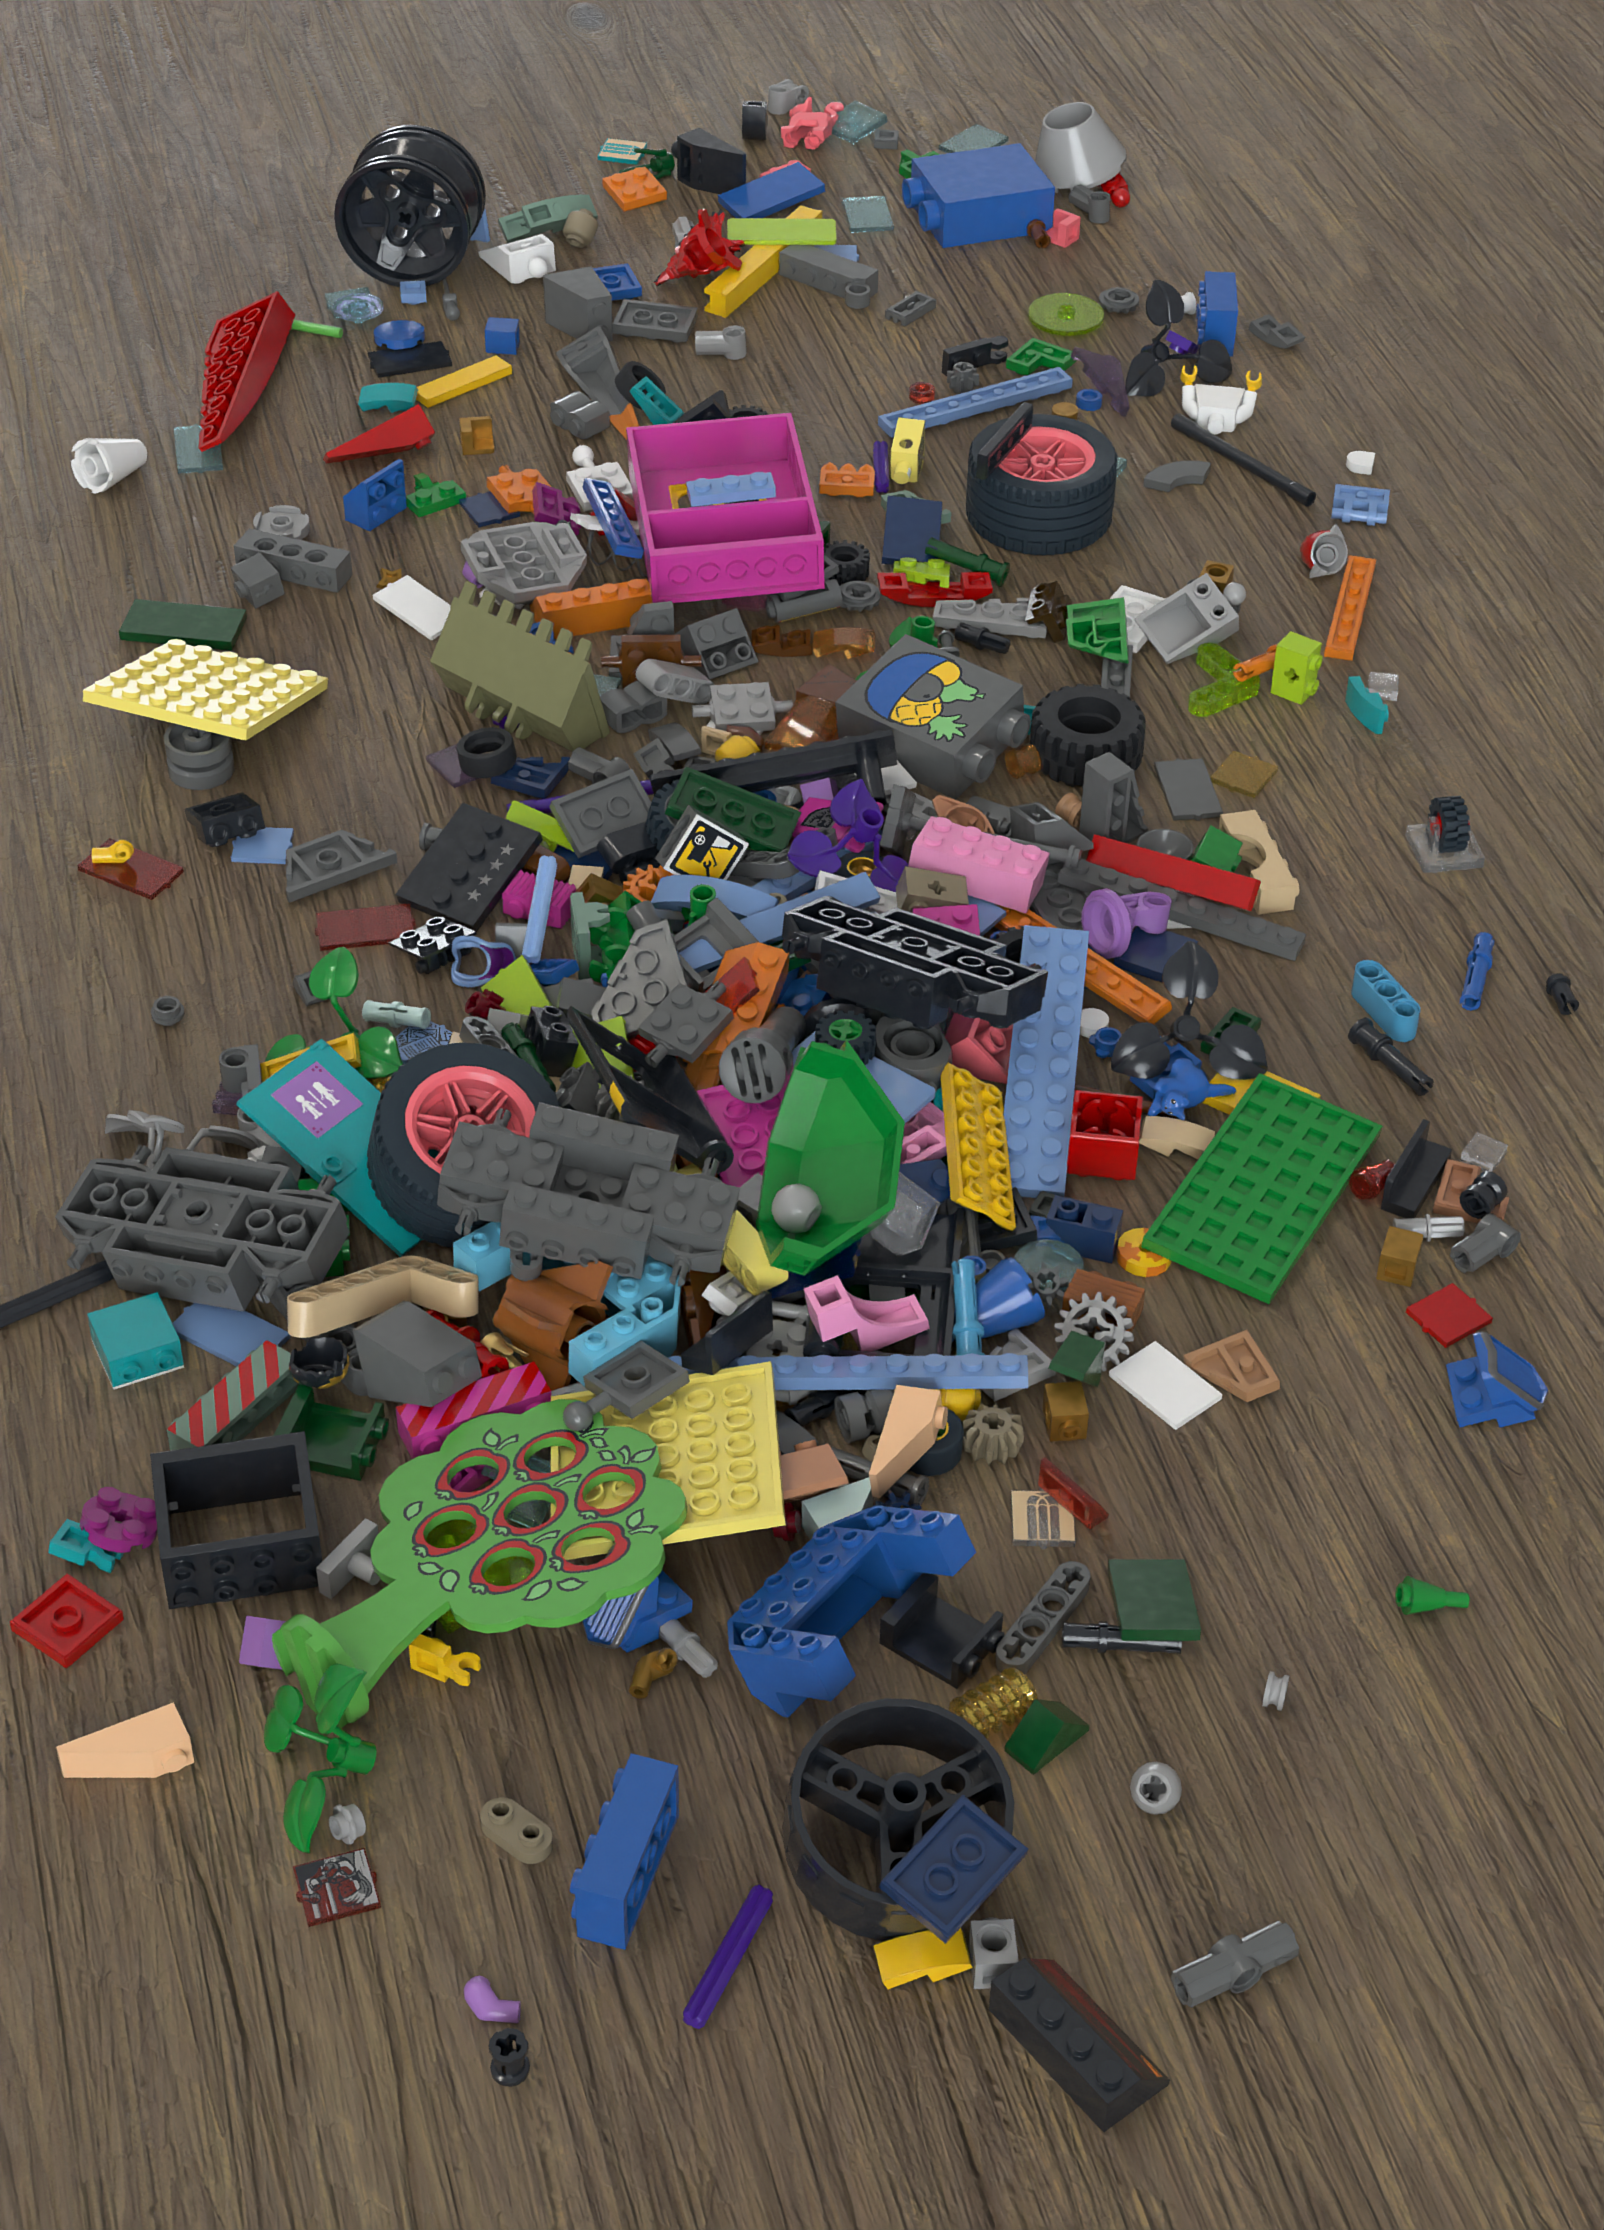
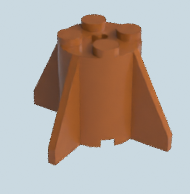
[493,1261,613,1391]

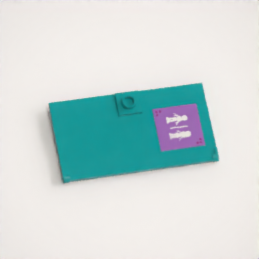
[236,1039,438,1257]

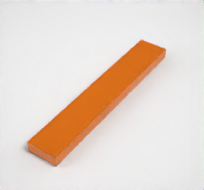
[1324,555,1376,661]

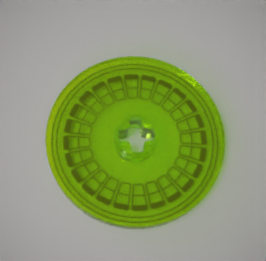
[1028,293,1104,336]

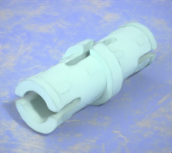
[362,1000,431,1029]

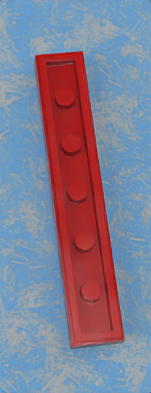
[1086,834,1261,911]

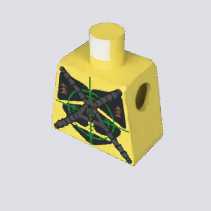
[891,417,925,484]

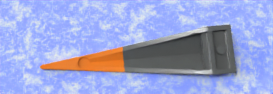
[556,326,639,440]

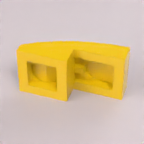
[874,1928,973,1990]

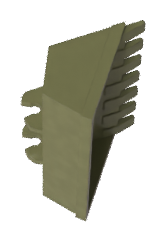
[430,581,610,752]

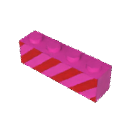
[396,1361,552,1459]

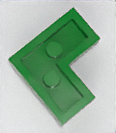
[1006,338,1077,375]

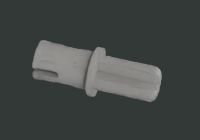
[1393,1214,1465,1242]
[659,1619,718,1678]

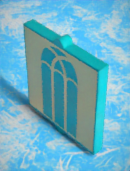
[598,138,647,165]

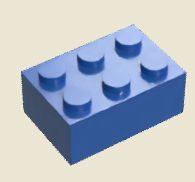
[1196,271,1238,357]

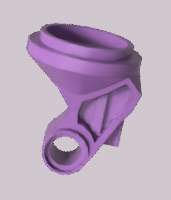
[1081,888,1172,959]

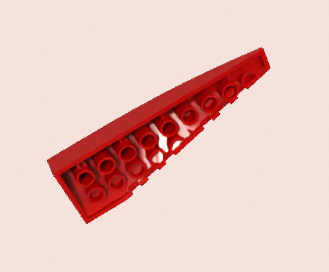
[199,291,295,452]

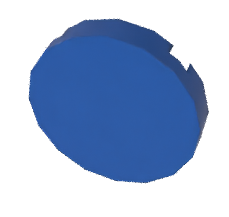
[374,320,425,350]

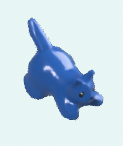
[1148,1058,1237,1120]

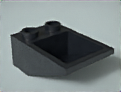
[671,128,746,194]

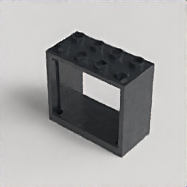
[150,1431,322,1609]

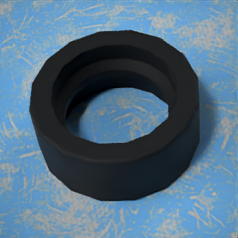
[614,361,666,410]
[456,727,517,778]

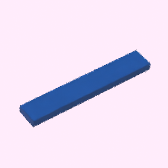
[582,478,644,559]

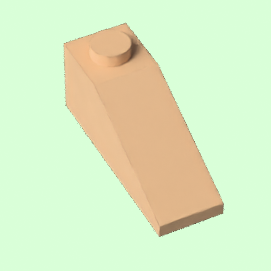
[869,1385,948,1498]
[56,1702,194,1778]

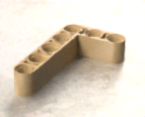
[287,1255,479,1338]

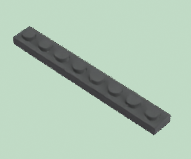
[1057,859,1307,961]

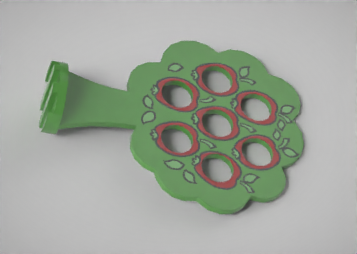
[272,1399,688,1728]

